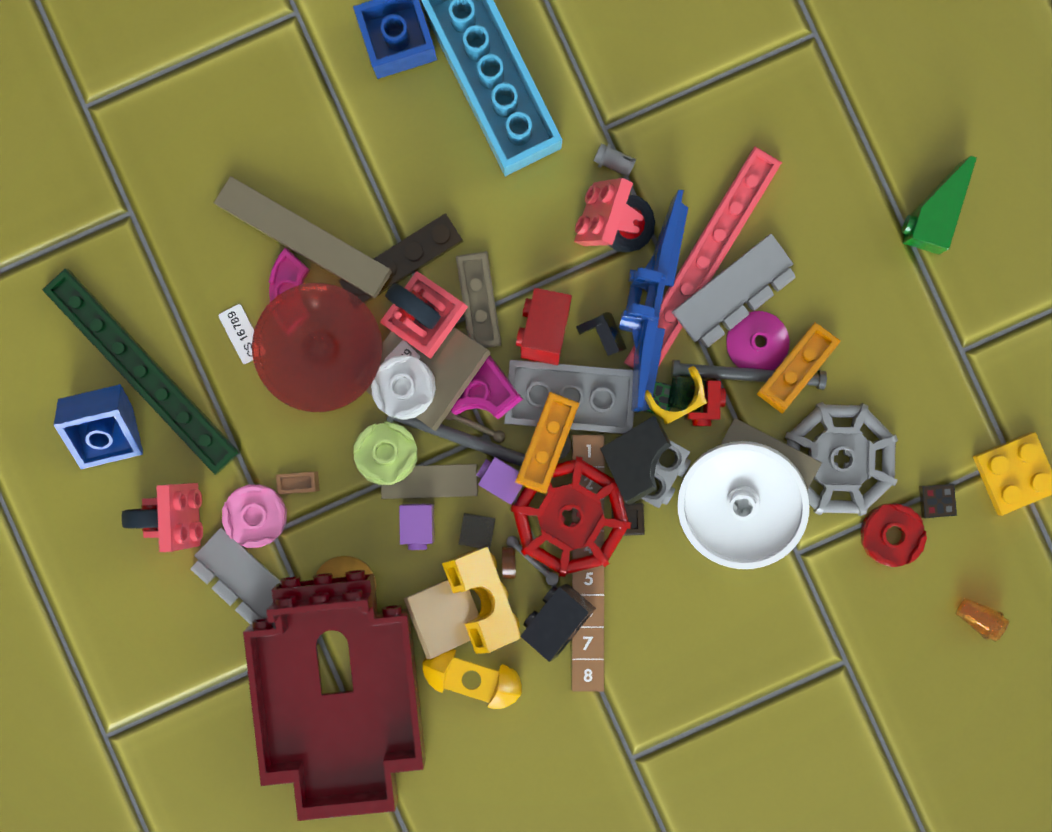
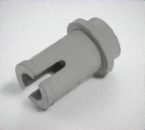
[593,143,636,178]

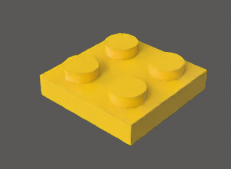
[973,432,1052,516]

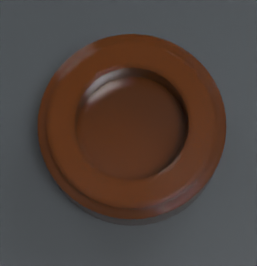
[502,547,516,579]

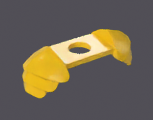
[422,648,522,709]

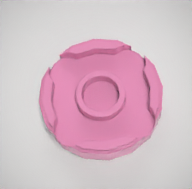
[222,484,287,548]

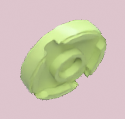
[353,422,418,485]

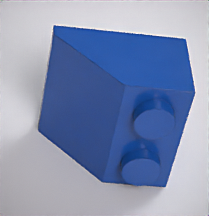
[54,384,143,469]

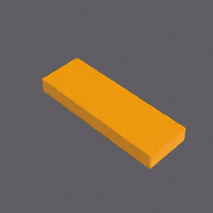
[757,322,841,414]
[515,392,580,494]

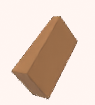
[276,471,320,494]

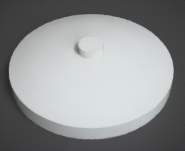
[678,441,809,569]

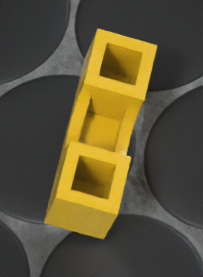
[442,547,521,654]

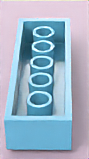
[420,0,562,176]

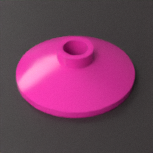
[726,311,790,370]

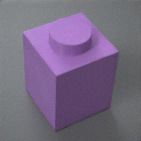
[476,457,522,505]
[399,503,435,550]

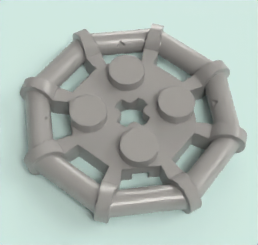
[785,402,898,516]

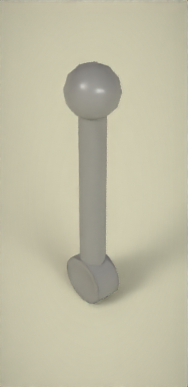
[506,536,559,585]

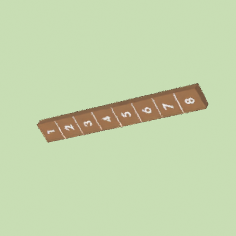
[572,435,604,692]

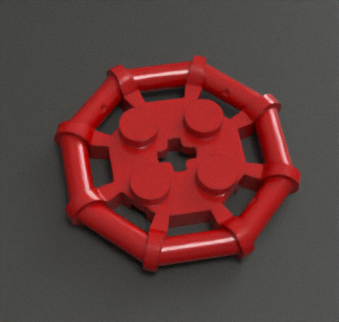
[510,456,631,577]

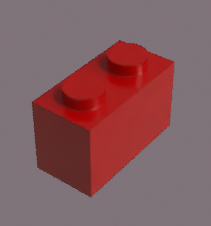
[516,288,572,366]

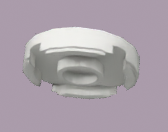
[371,354,436,420]

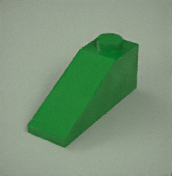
[902,156,977,254]

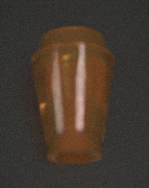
[956,598,1009,642]

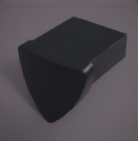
[576,312,627,356]

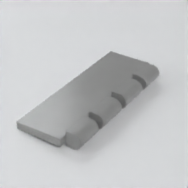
[672,234,796,348]
[191,527,281,624]

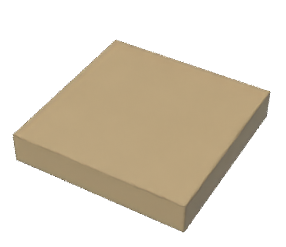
[403,579,479,659]

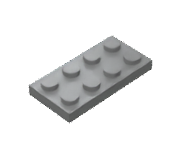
[504,360,634,434]

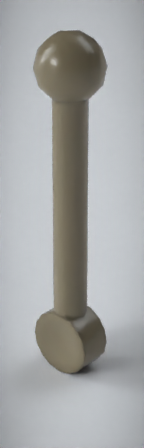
[446,410,505,443]

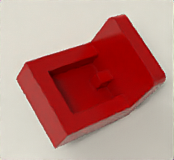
[684,381,726,426]

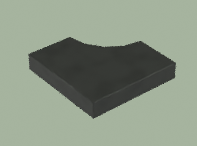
[600,416,671,505]

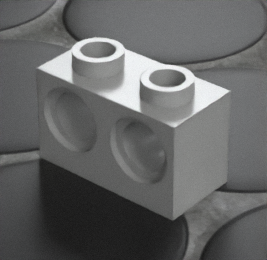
[641,440,691,508]

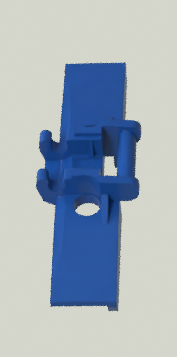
[619,189,688,412]

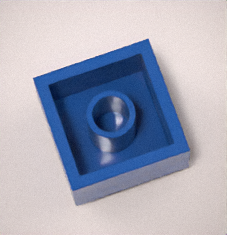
[353,0,437,79]

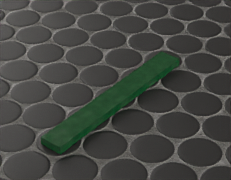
[42,268,240,475]

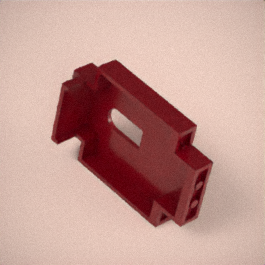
[243,570,426,821]

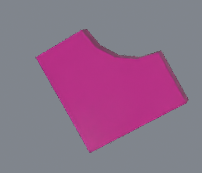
[451,355,523,419]

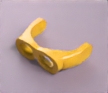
[644,366,708,425]

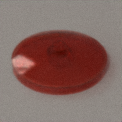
[252,283,383,412]

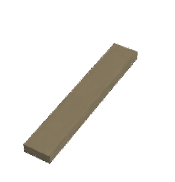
[214,176,392,299]

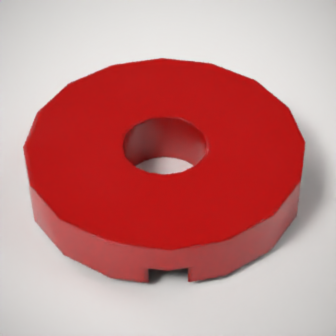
[860,503,927,567]

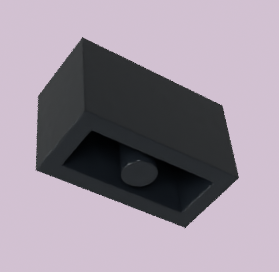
[520,584,596,662]

